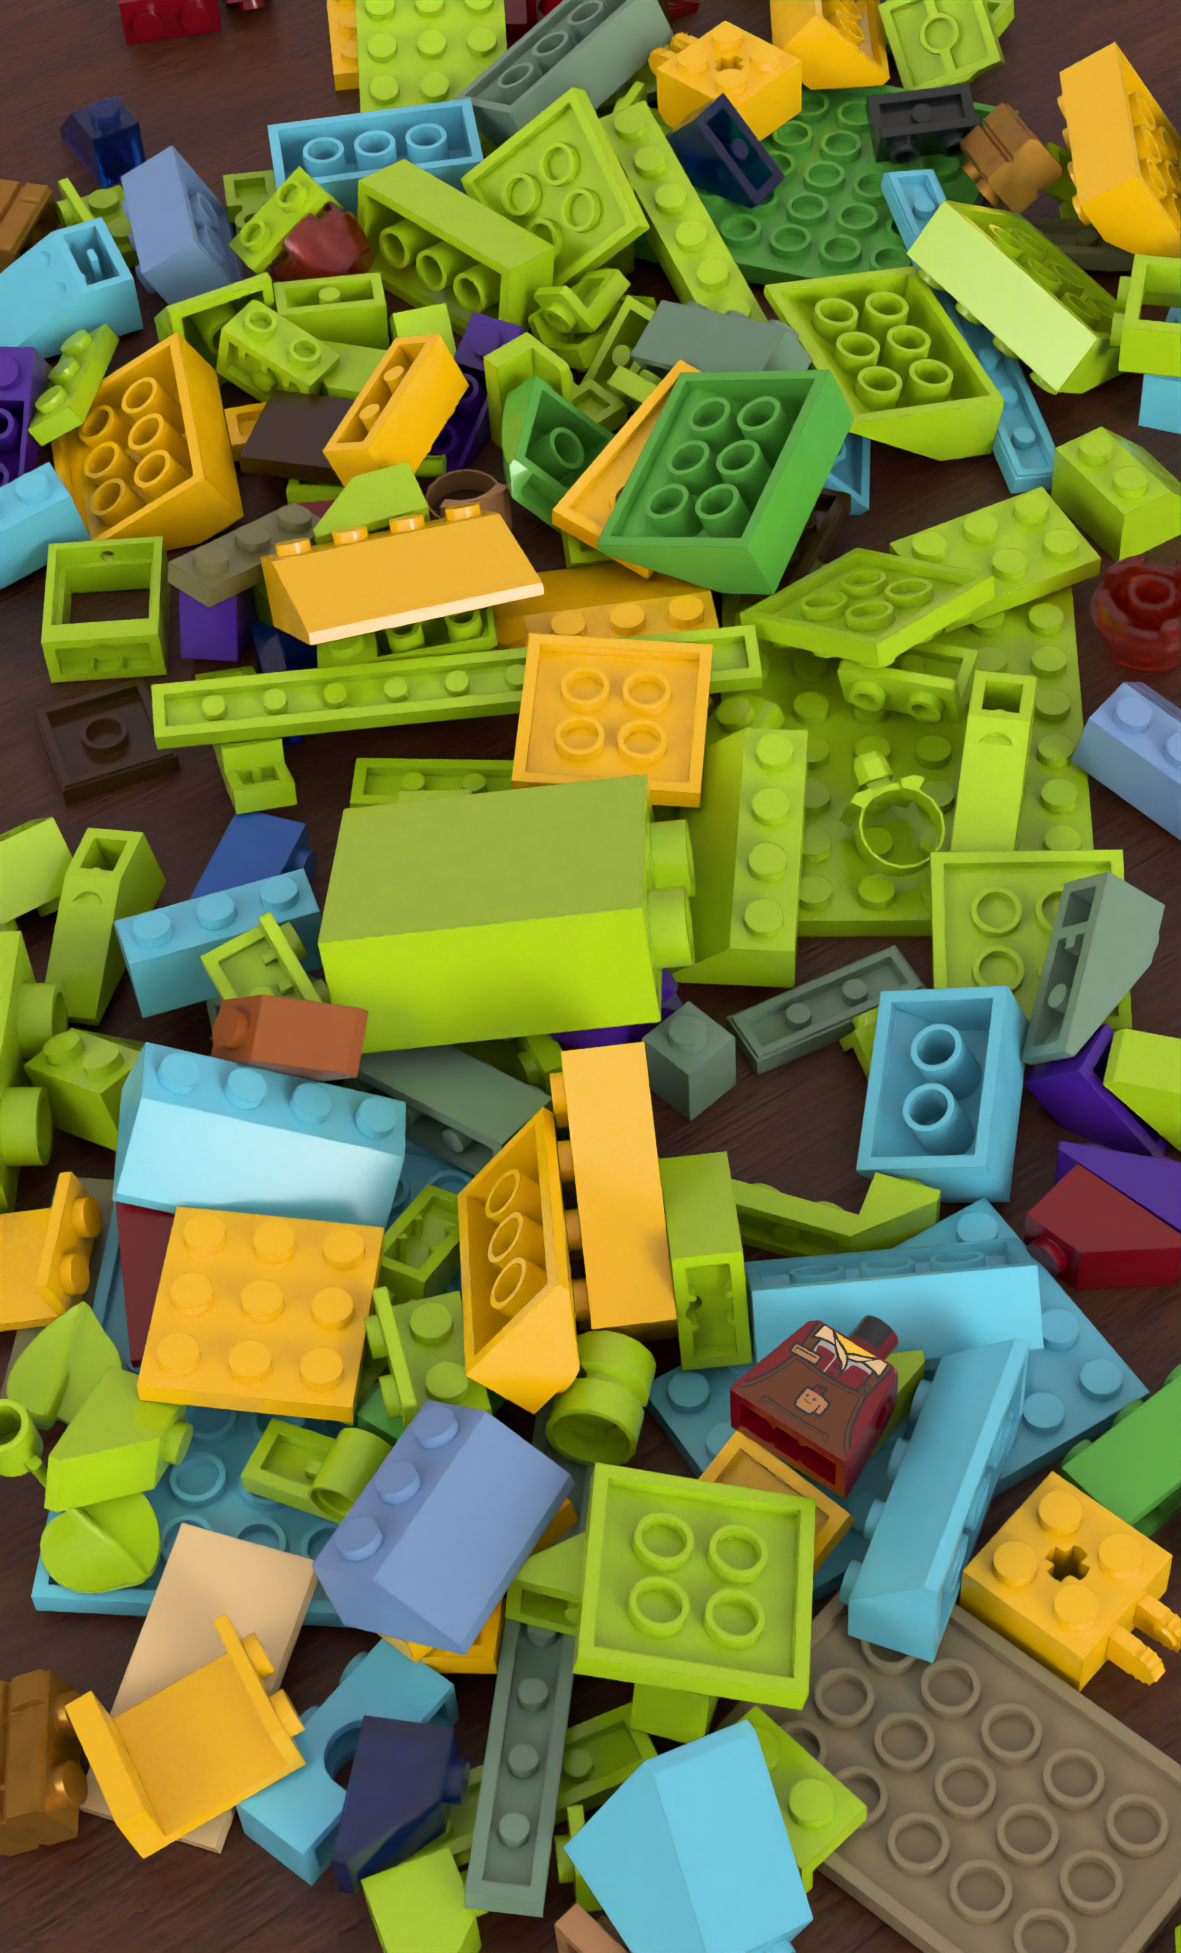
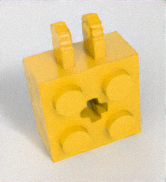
[647,21,802,160]
[959,1471,1181,1692]

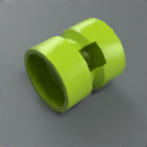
[545,1330,656,1467]

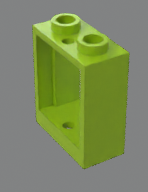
[1110,254,1181,377]
[41,536,171,683]
[658,1151,752,1371]

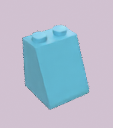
[563,1719,813,1953]

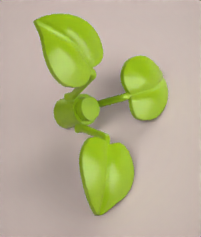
[0,1302,162,1594]

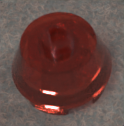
[270,201,376,282]
[1090,555,1181,674]

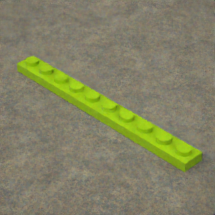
[151,624,763,750]

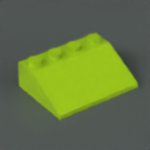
[906,200,1125,395]
[764,266,1005,461]

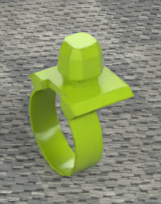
[839,751,946,877]

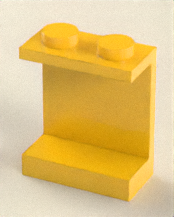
[0,1171,102,1332]
[64,1613,306,1859]

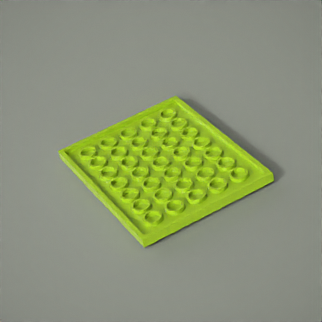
[721,564,1094,937]

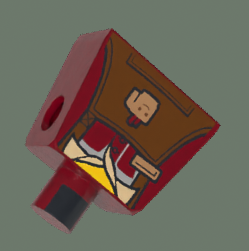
[730,1315,899,1499]

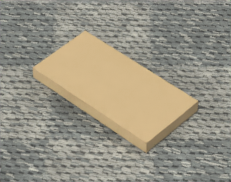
[79,1523,318,1854]

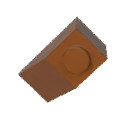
[211,994,369,1082]

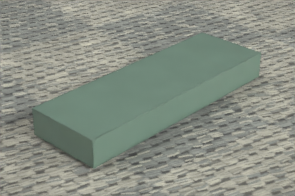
[727,945,927,1076]

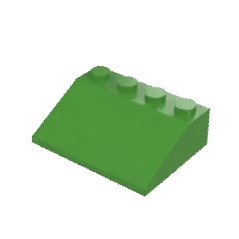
[596,370,854,595]

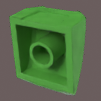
[501,375,615,534]

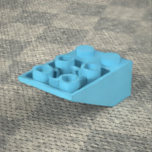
[0,217,144,359]

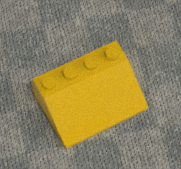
[1057,42,1181,258]
[51,332,244,555]
[260,502,544,645]
[489,562,719,651]

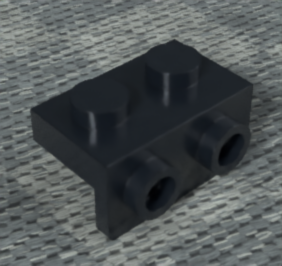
[865,83,983,164]

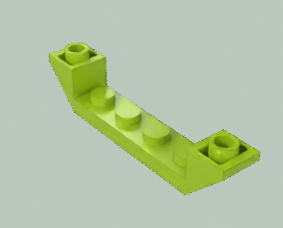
[558,1127,941,1258]

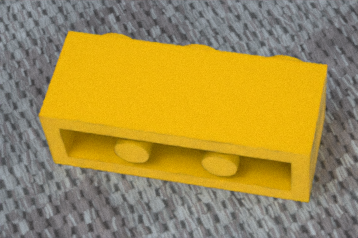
[322,334,469,487]

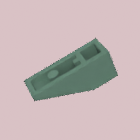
[1021,872,1165,1065]

